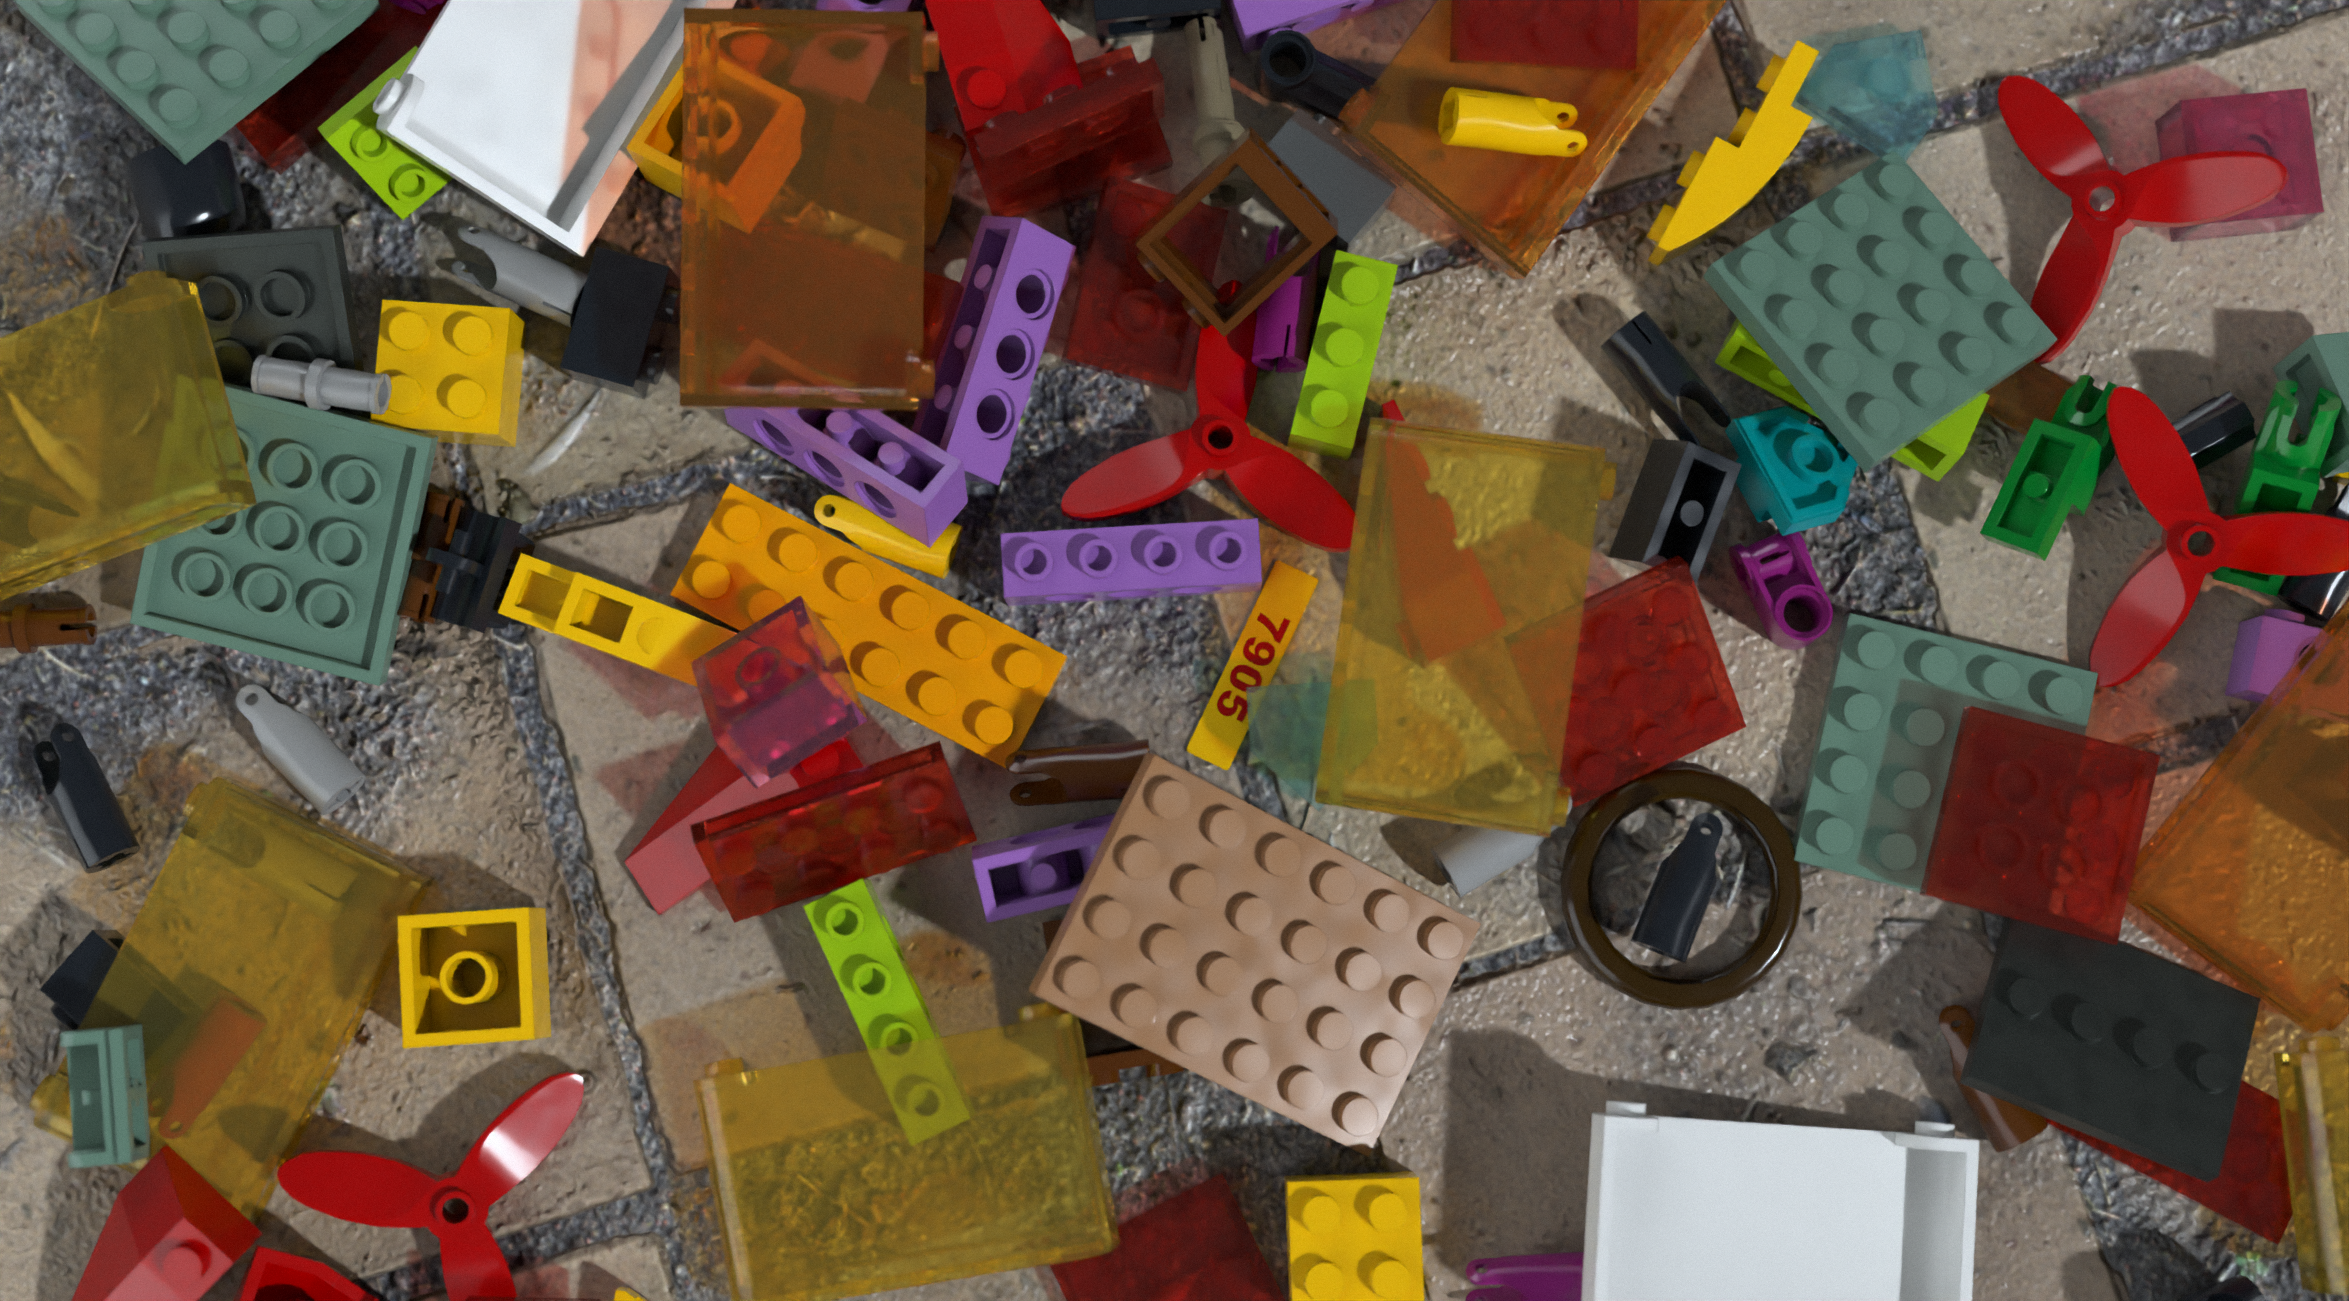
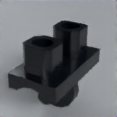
[425,509,535,633]

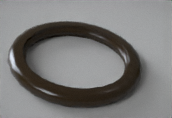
[1560,767,1803,1010]

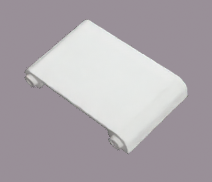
[372,0,737,257]
[1581,1100,1979,1301]

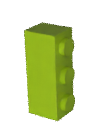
[1287,250,1398,461]

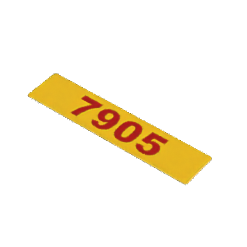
[1186,560,1318,770]

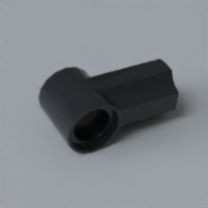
[1254,30,1382,134]
[2171,391,2257,476]

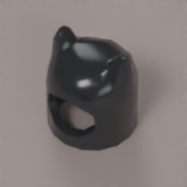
[125,139,247,239]

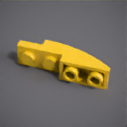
[1646,40,1820,266]
[498,553,769,706]

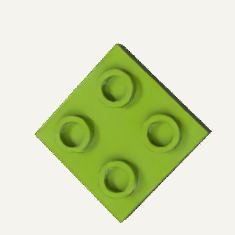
[317,46,453,220]

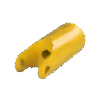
[1438,87,1587,157]
[814,495,963,579]

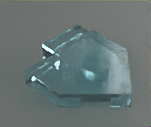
[1796,30,1939,162]
[1246,679,1379,811]

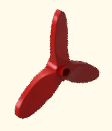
[1998,75,2289,366]
[1060,280,1361,552]
[2088,385,2349,687]
[277,1071,584,1301]

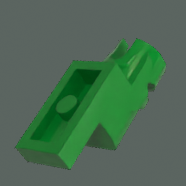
[1980,375,2118,561]
[2212,380,2341,596]

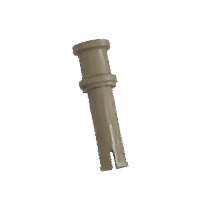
[1184,17,1255,207]

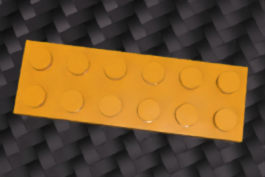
[670,483,1068,769]

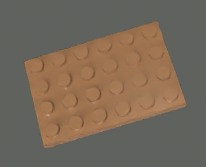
[1028,752,1481,1157]

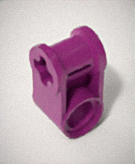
[1728,528,1833,650]

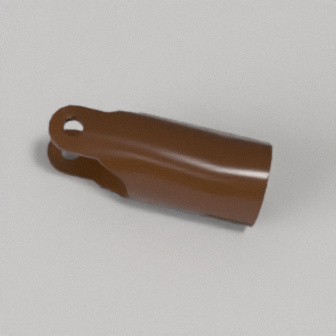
[1005,739,1150,806]
[1939,1005,2048,1152]

